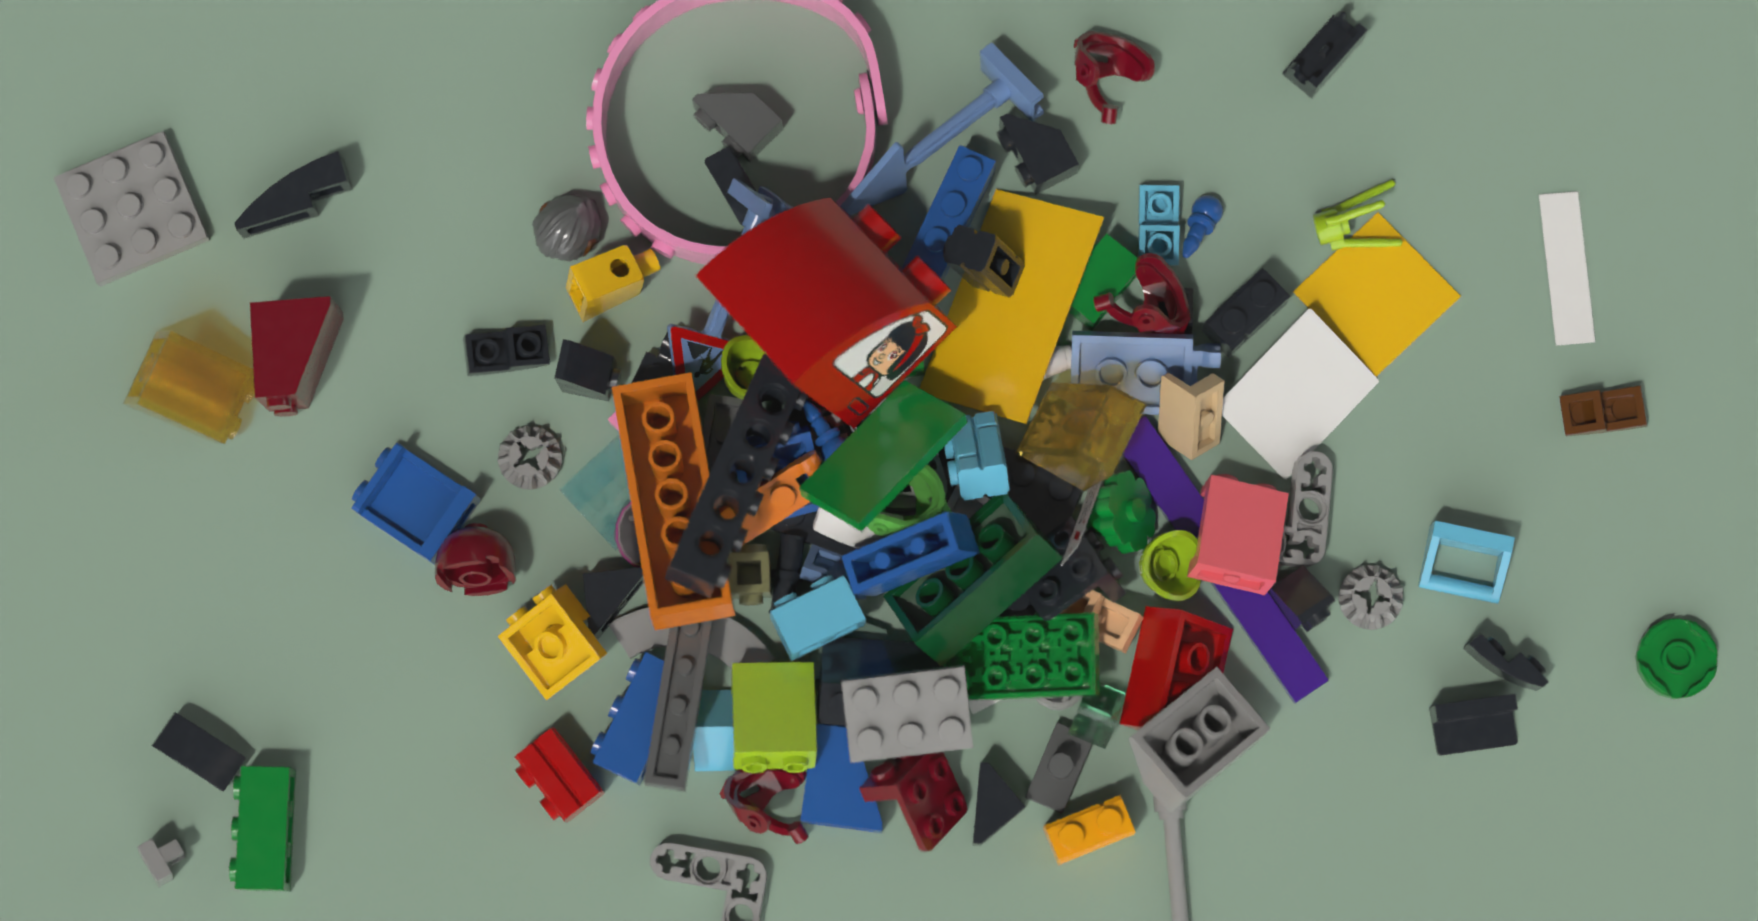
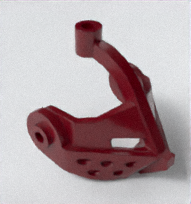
[1073,31,1155,124]
[1093,253,1190,334]
[719,769,809,844]

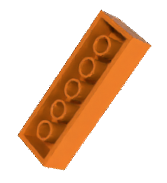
[612,372,735,631]

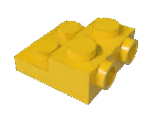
[498,584,608,701]

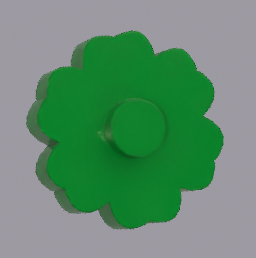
[1086,470,1156,554]

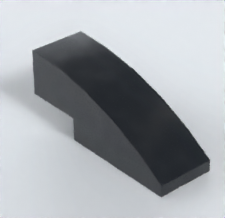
[234,151,353,239]

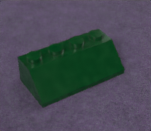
[883,493,1063,666]

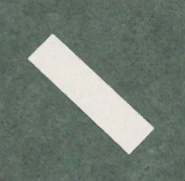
[1539,191,1595,346]

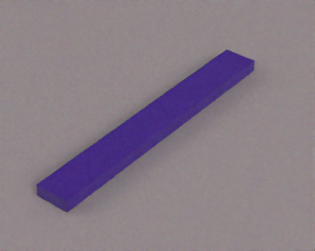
[1112,416,1329,704]

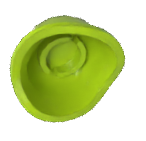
[721,335,765,400]
[1139,530,1201,601]

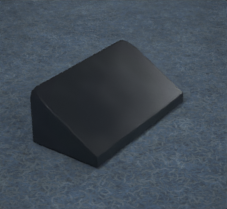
[704,147,757,227]

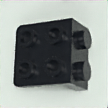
[1025,517,1127,621]

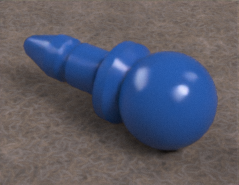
[1182,195,1223,258]
[803,400,846,462]

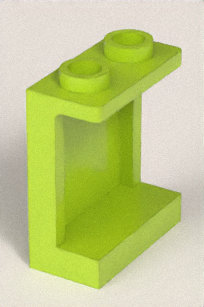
[731,662,817,773]

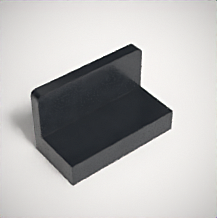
[1429,694,1518,756]

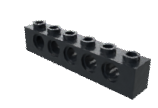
[665,353,808,598]

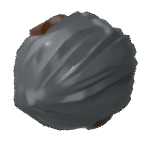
[532,194,602,262]

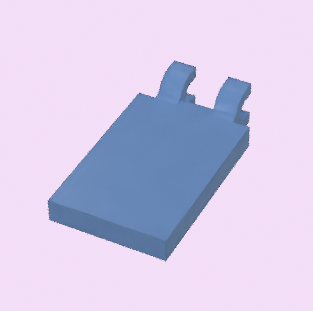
[1070,331,1221,415]

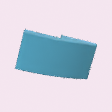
[1138,185,1180,265]

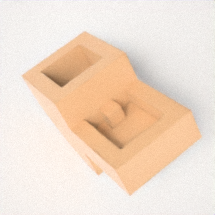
[1060,590,1144,654]

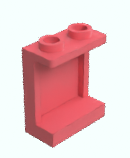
[1187,474,1289,595]

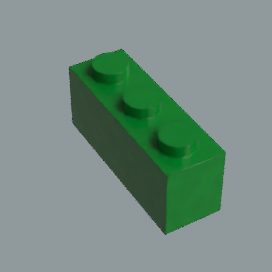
[229,766,296,892]

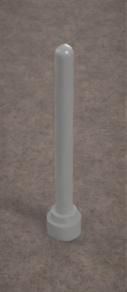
[1153,796,1189,921]

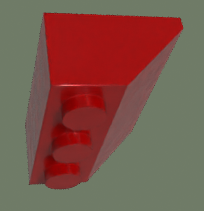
[1119,606,1233,730]

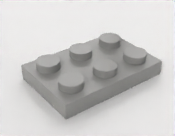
[841,665,973,763]

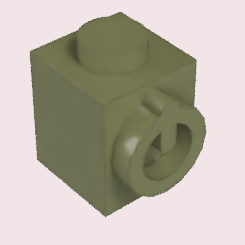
[728,544,772,606]

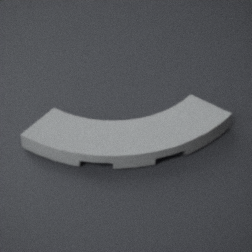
[608,608,775,670]

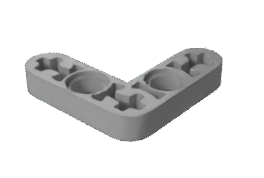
[1278,451,1333,568]
[650,843,767,921]

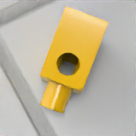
[566,245,660,322]

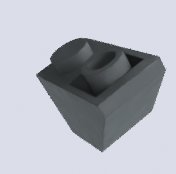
[692,93,783,162]

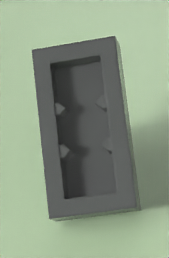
[1025,723,1094,814]

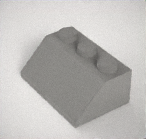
[1129,667,1271,815]

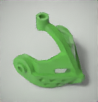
[867,464,953,537]

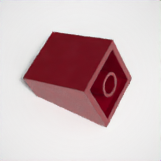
[250,296,343,417]

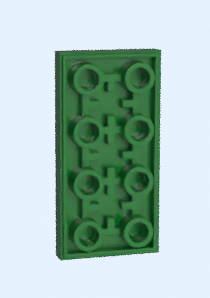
[799,380,968,532]
[944,613,1100,701]

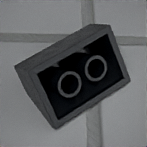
[817,637,944,725]

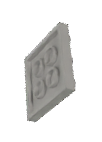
[53,131,210,287]

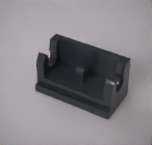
[1282,11,1368,99]

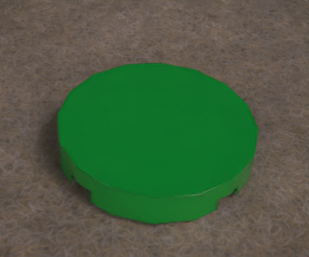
[1635,618,1718,699]

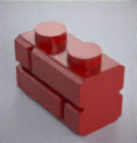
[515,727,605,823]

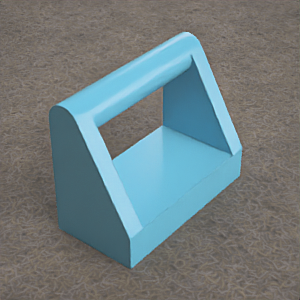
[1418,520,1515,604]

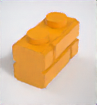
[1043,795,1136,866]

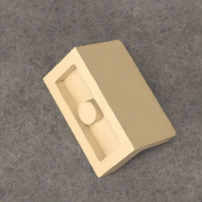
[1158,373,1224,460]

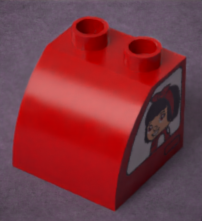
[695,198,957,429]

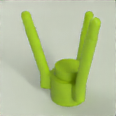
[1313,180,1402,251]

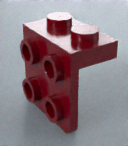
[859,752,968,852]

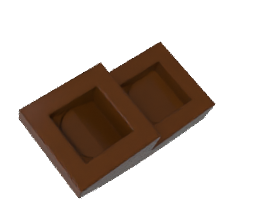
[1559,386,1648,436]

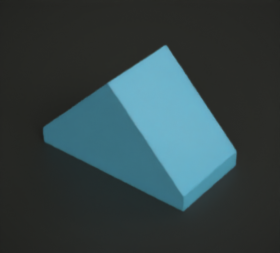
[693,690,736,772]

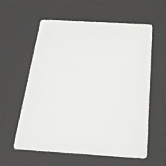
[1222,309,1379,479]

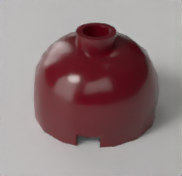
[435,523,516,596]

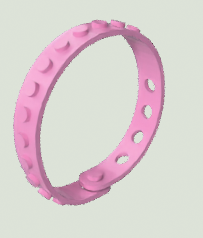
[586,0,887,265]

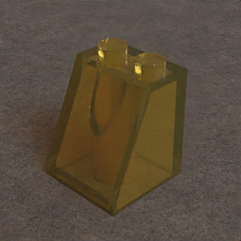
[123,331,255,444]
[1015,382,1147,491]

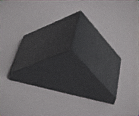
[583,567,645,639]
[973,762,1025,846]

